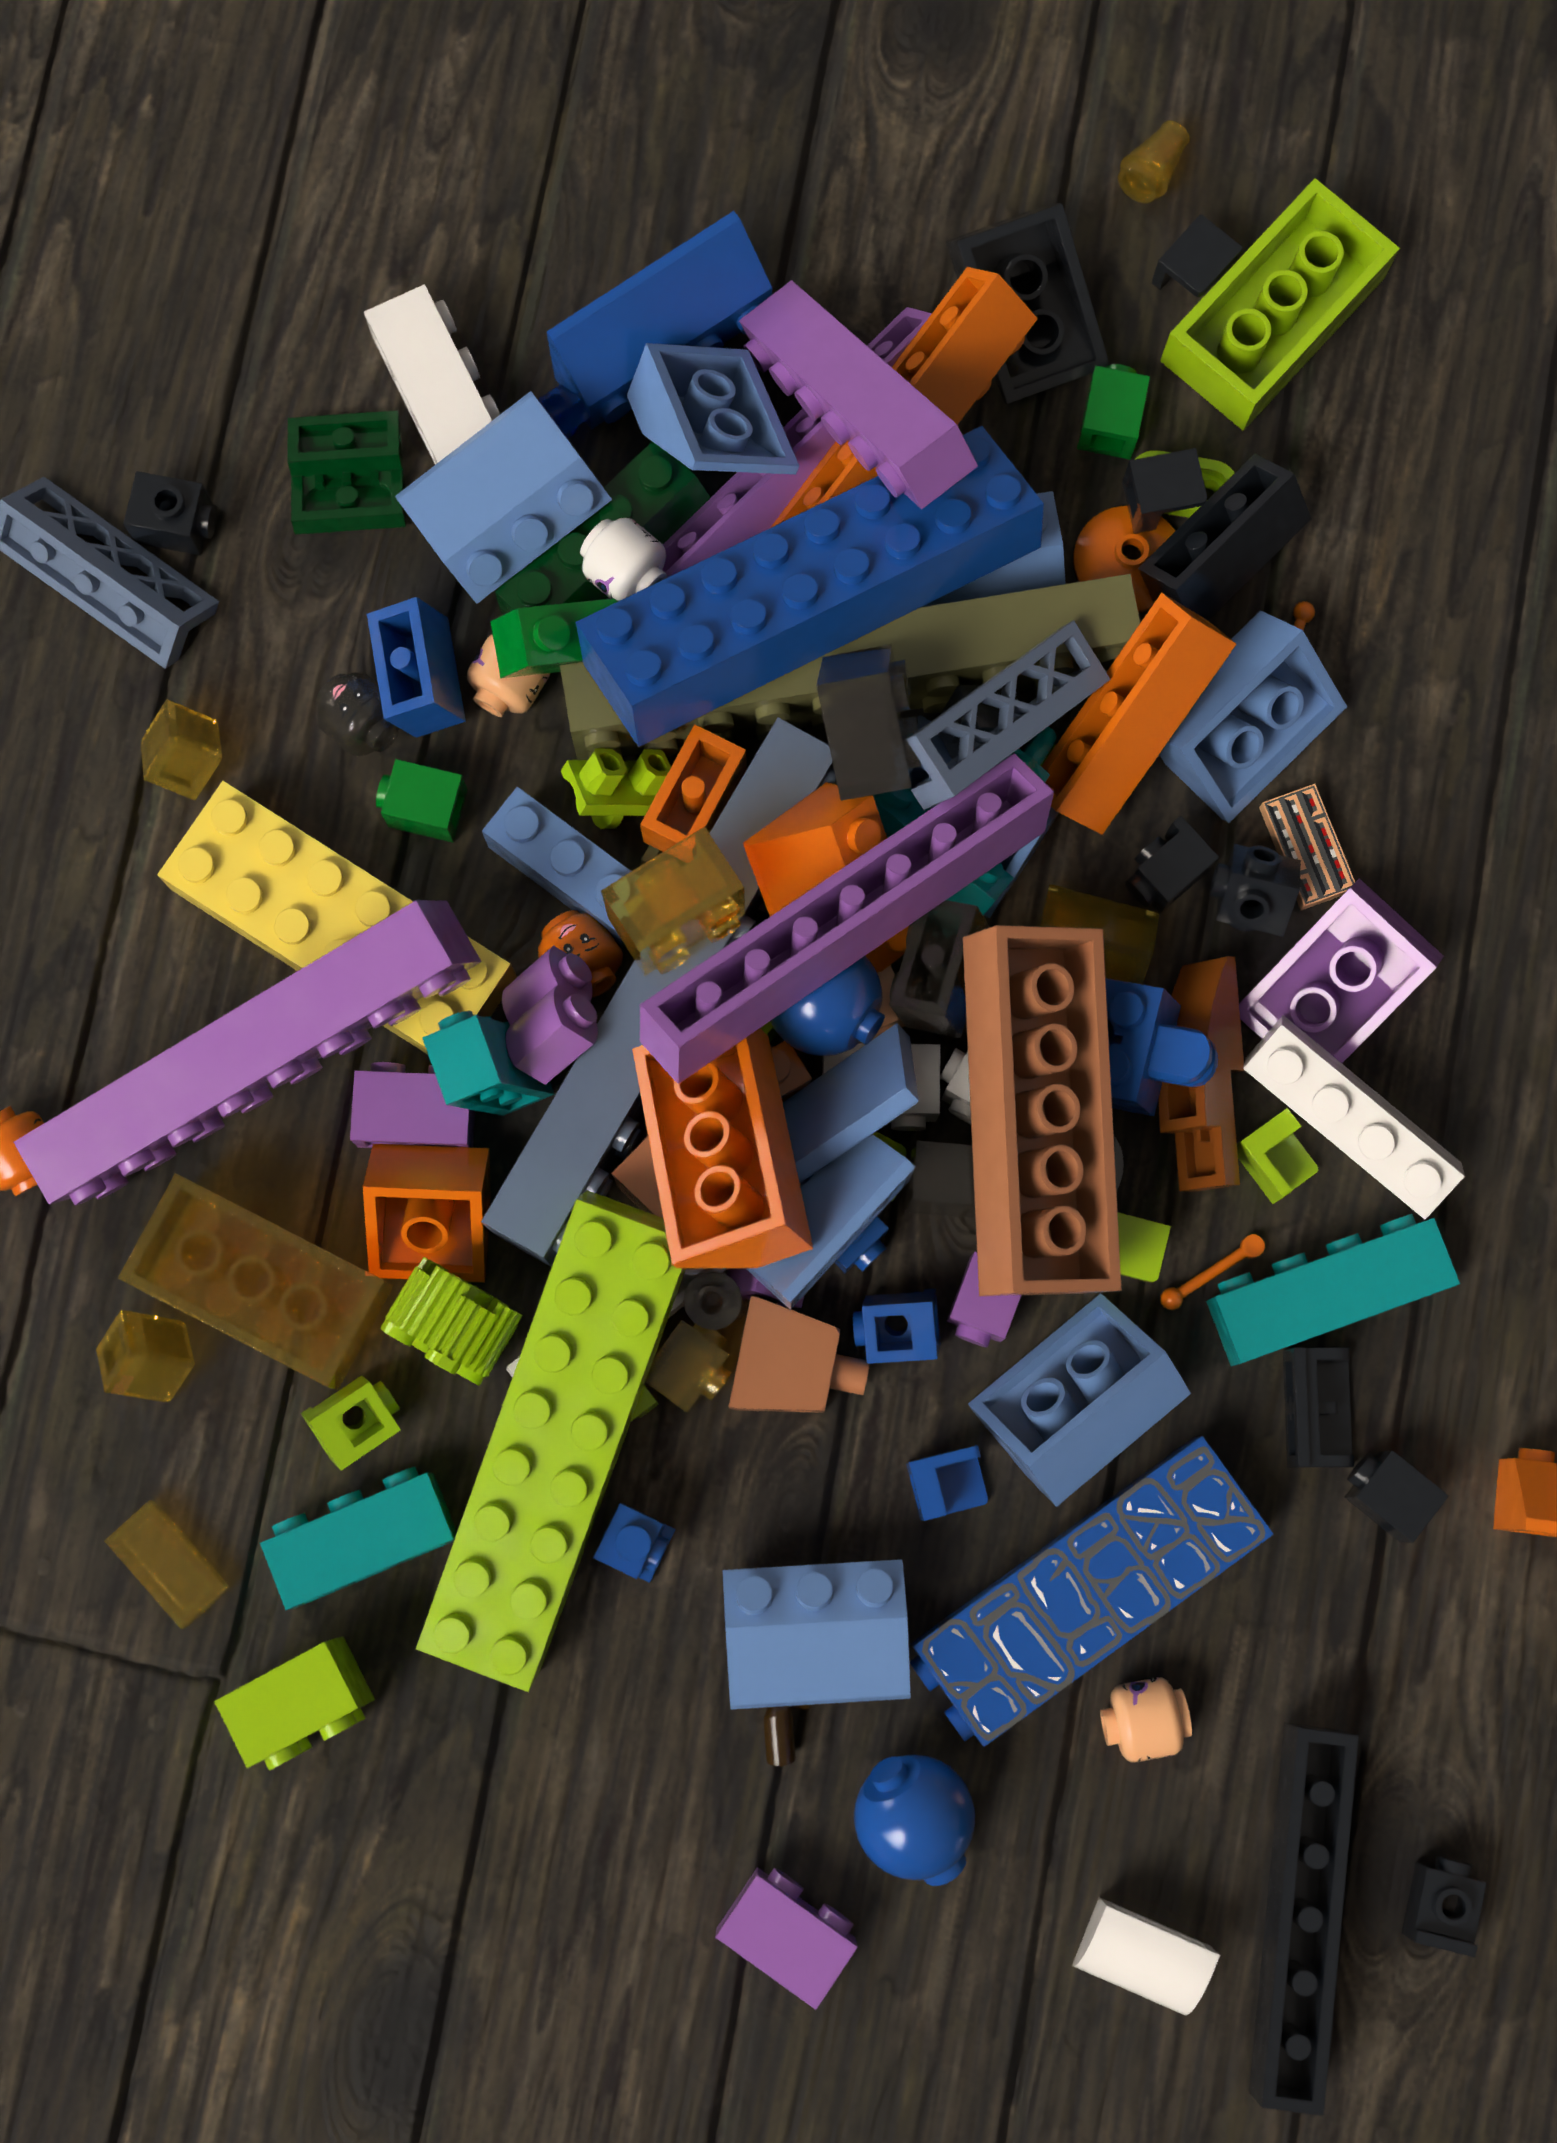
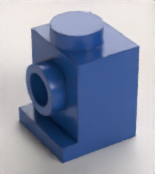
[853,1289,941,1364]
[593,1503,676,1583]

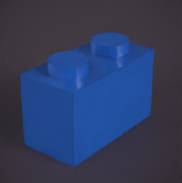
[367,597,466,738]

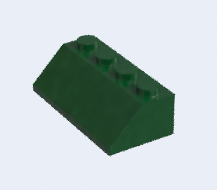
[495,441,711,615]

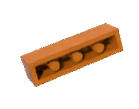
[1041,592,1236,835]

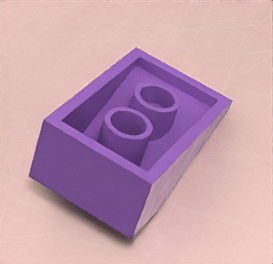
[1239,879,1444,1063]

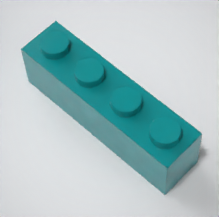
[1206,1214,1460,1366]

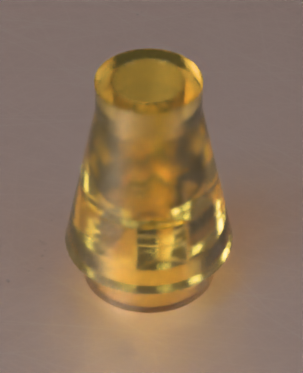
[1118,121,1190,203]

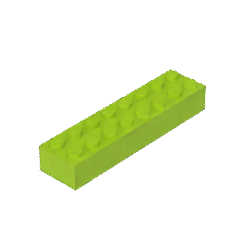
[416,1190,686,1692]

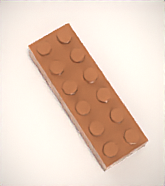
[963,926,1121,1296]

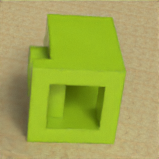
[300,1375,401,1471]

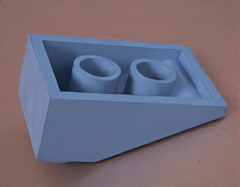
[627,343,800,475]

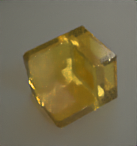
[141,699,222,801]
[96,1310,195,1402]

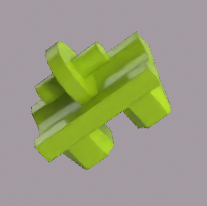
[561,748,671,829]

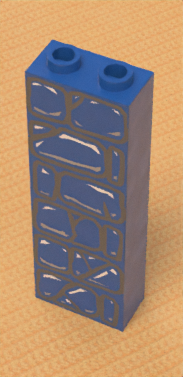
[909,1436,1274,1747]

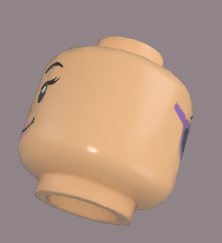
[467,634,550,717]
[1100,1677,1192,1763]

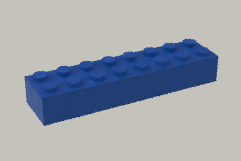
[576,426,1044,747]

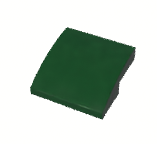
[287,410,406,535]

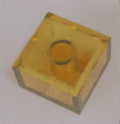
[601,827,745,976]

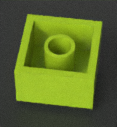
[214,1636,375,1771]

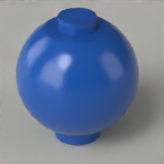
[770,956,885,1056]
[854,1755,975,1886]

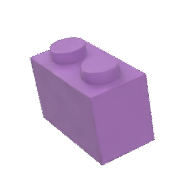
[350,1062,475,1148]
[715,1867,858,2010]

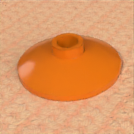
[1073,506,1175,613]

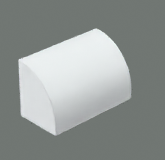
[1072,1897,1220,2015]

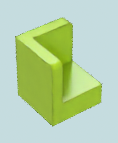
[1237,1108,1318,1204]
[1117,1212,1171,1283]

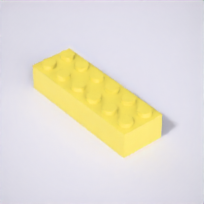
[157,781,517,1055]

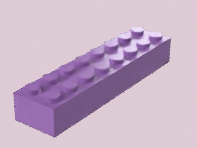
[14,900,482,1206]

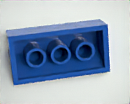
[546,211,772,429]

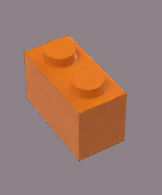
[640,724,747,866]

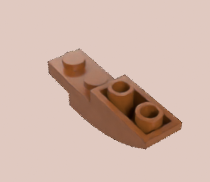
[1159,956,1245,1192]

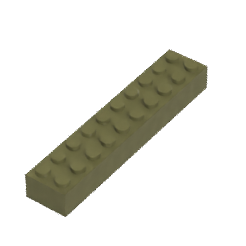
[560,574,1140,760]

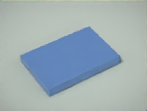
[783,1023,919,1183]

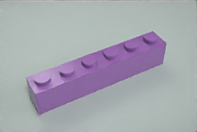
[739,280,978,510]

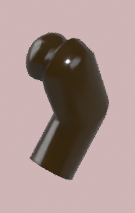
[763,1705,812,1766]

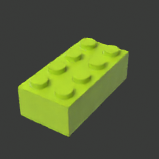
[1160,178,1400,431]

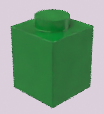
[1077,364,1150,460]
[376,759,468,843]

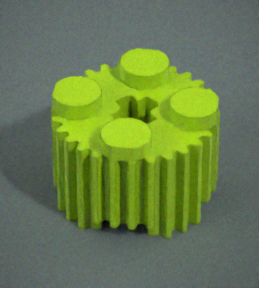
[380,1257,523,1386]

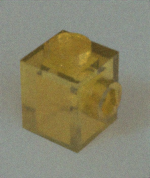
[645,1319,732,1414]

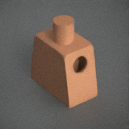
[729,1296,870,1413]

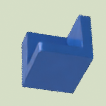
[906,1445,988,1521]

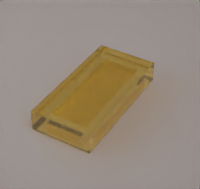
[105,1500,230,1630]

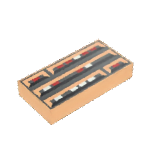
[1259,784,1355,910]

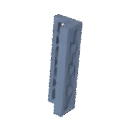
[0,477,219,669]
[906,620,1111,810]

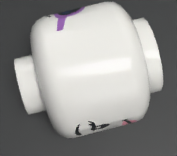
[580,518,667,601]

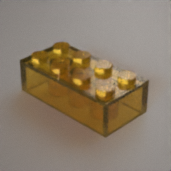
[118,1173,393,1390]

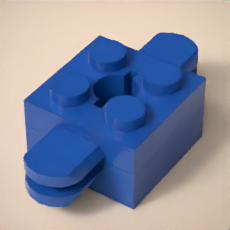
[1105,978,1218,1116]

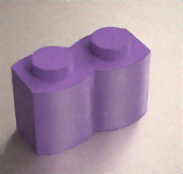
[502,945,598,1085]

